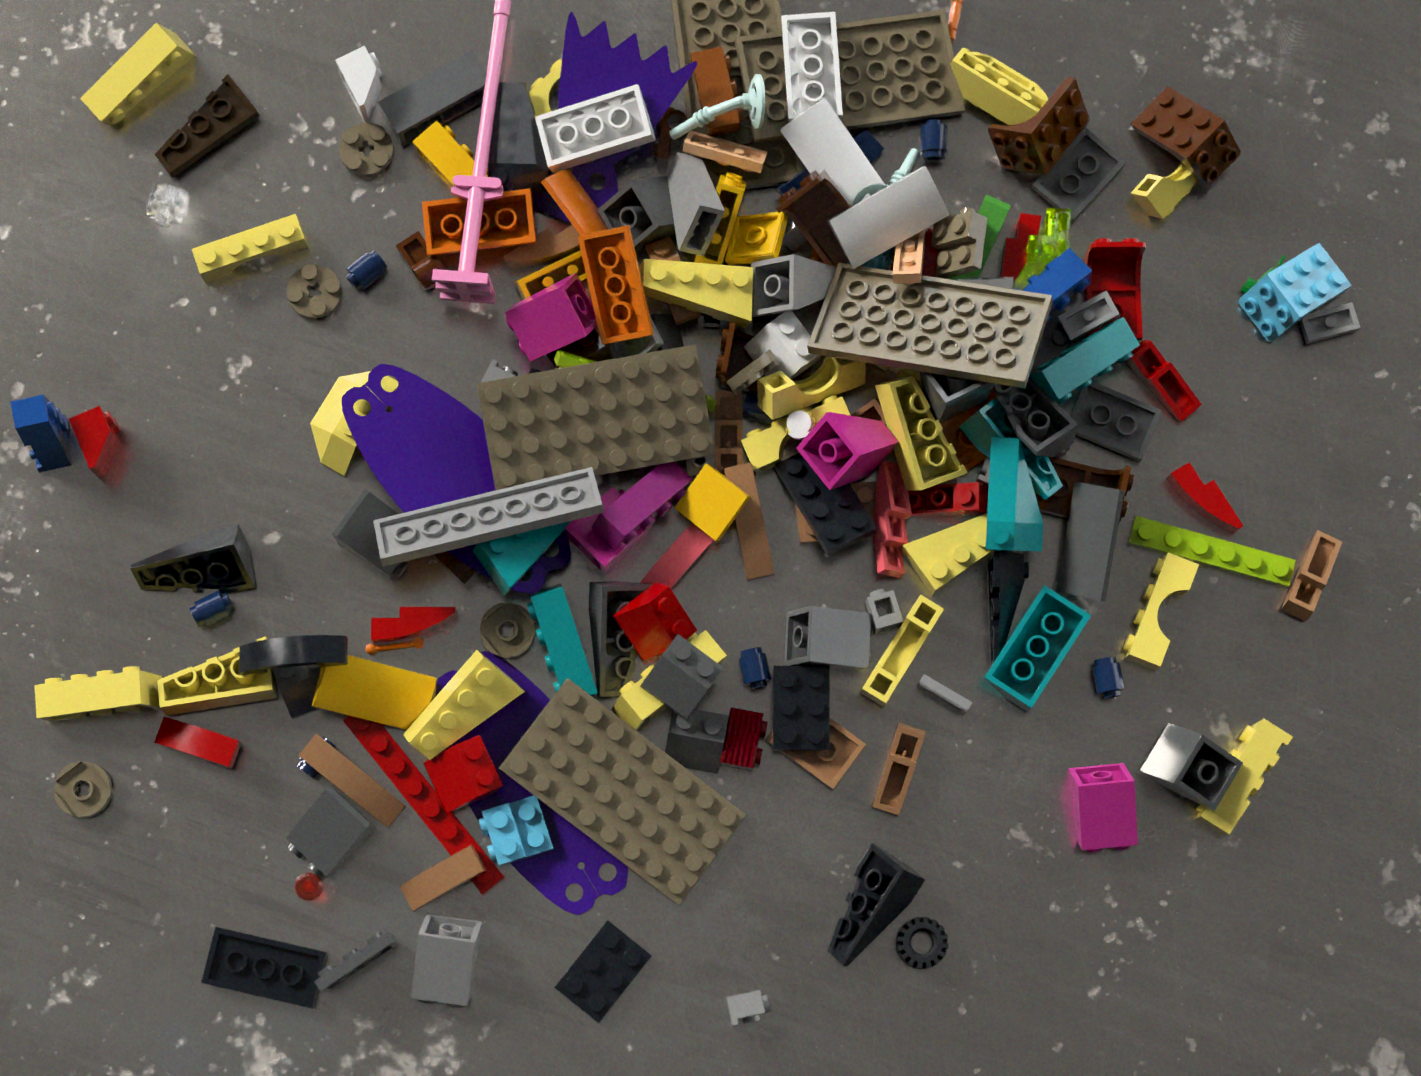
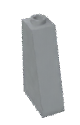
[667,152,725,256]

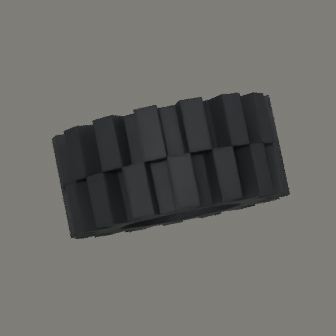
[896,917,949,969]

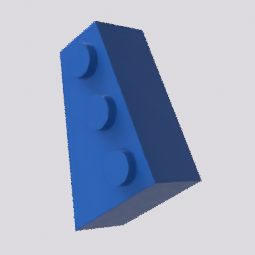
[1015,248,1092,324]
[10,394,71,473]

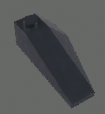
[828,843,925,967]

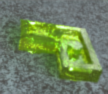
[1027,208,1071,263]

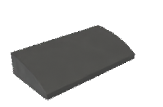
[1056,482,1124,601]

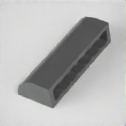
[378,50,487,147]

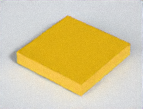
[725,212,789,265]
[675,463,750,541]

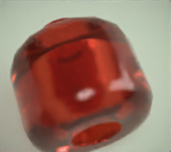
[295,873,324,902]

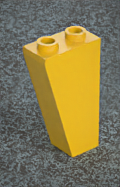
[694,172,746,265]

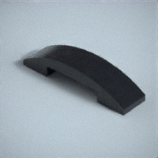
[239,635,348,675]

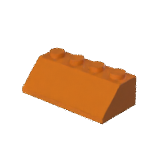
[422,189,536,256]

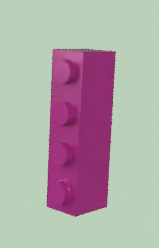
[591,461,693,550]

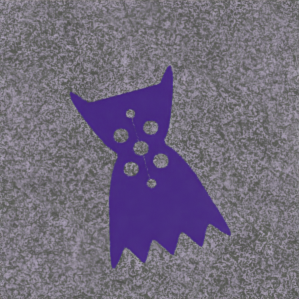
[532,11,697,223]

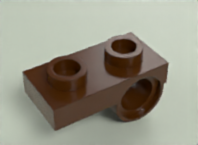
[652,107,688,168]
[396,231,446,292]

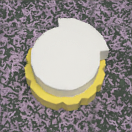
[785,409,816,440]

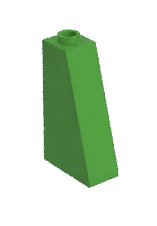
[948,195,1011,281]

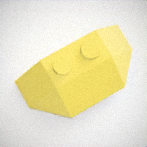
[950,48,1048,126]
[310,371,398,477]

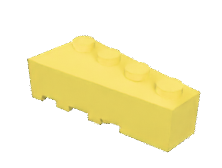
[34,666,162,721]

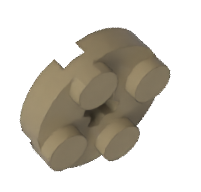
[339,123,394,178]
[287,264,342,320]
[727,349,780,395]
[480,603,536,659]
[54,761,113,818]

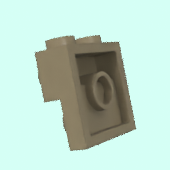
[931,208,987,279]

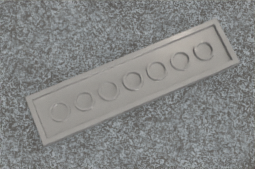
[373,467,604,567]

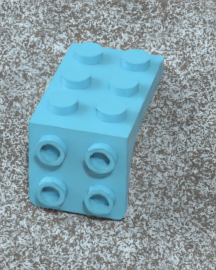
[1239,243,1352,342]

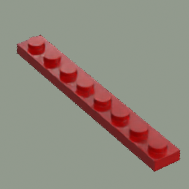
[343,716,505,895]

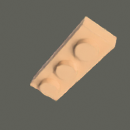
[682,131,768,173]
[892,230,925,285]

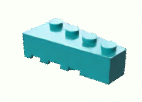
[1029,317,1140,404]
[473,520,573,596]
[527,583,598,695]

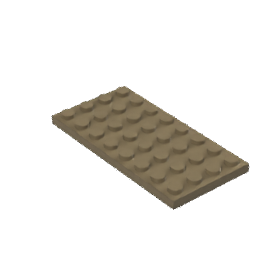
[671,0,803,190]
[735,9,965,143]
[807,262,1053,388]
[476,344,715,490]
[498,678,746,905]

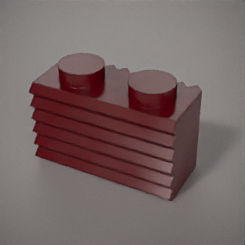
[720,707,768,771]

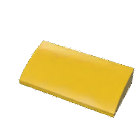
[312,655,437,730]

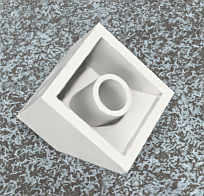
[335,46,383,123]
[744,311,822,380]

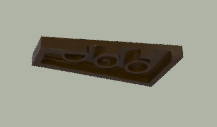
[154,74,260,178]

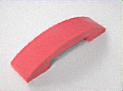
[640,523,715,590]

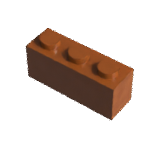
[690,46,744,136]

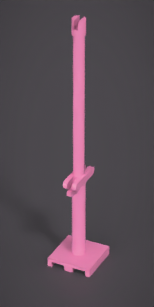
[432,0,511,304]

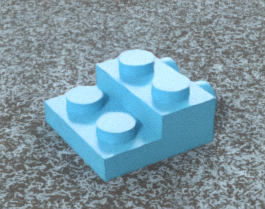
[479,796,554,867]

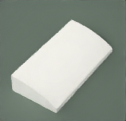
[781,12,843,122]
[535,84,656,173]
[780,97,884,205]
[827,166,950,269]

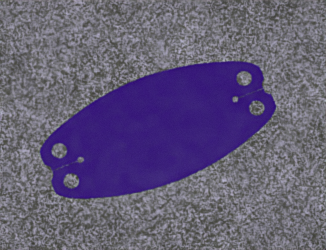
[341,364,571,594]
[435,651,628,915]

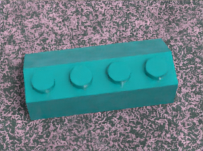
[984,585,1091,712]

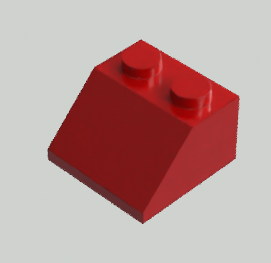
[69,406,121,480]
[613,582,698,660]
[423,735,503,814]

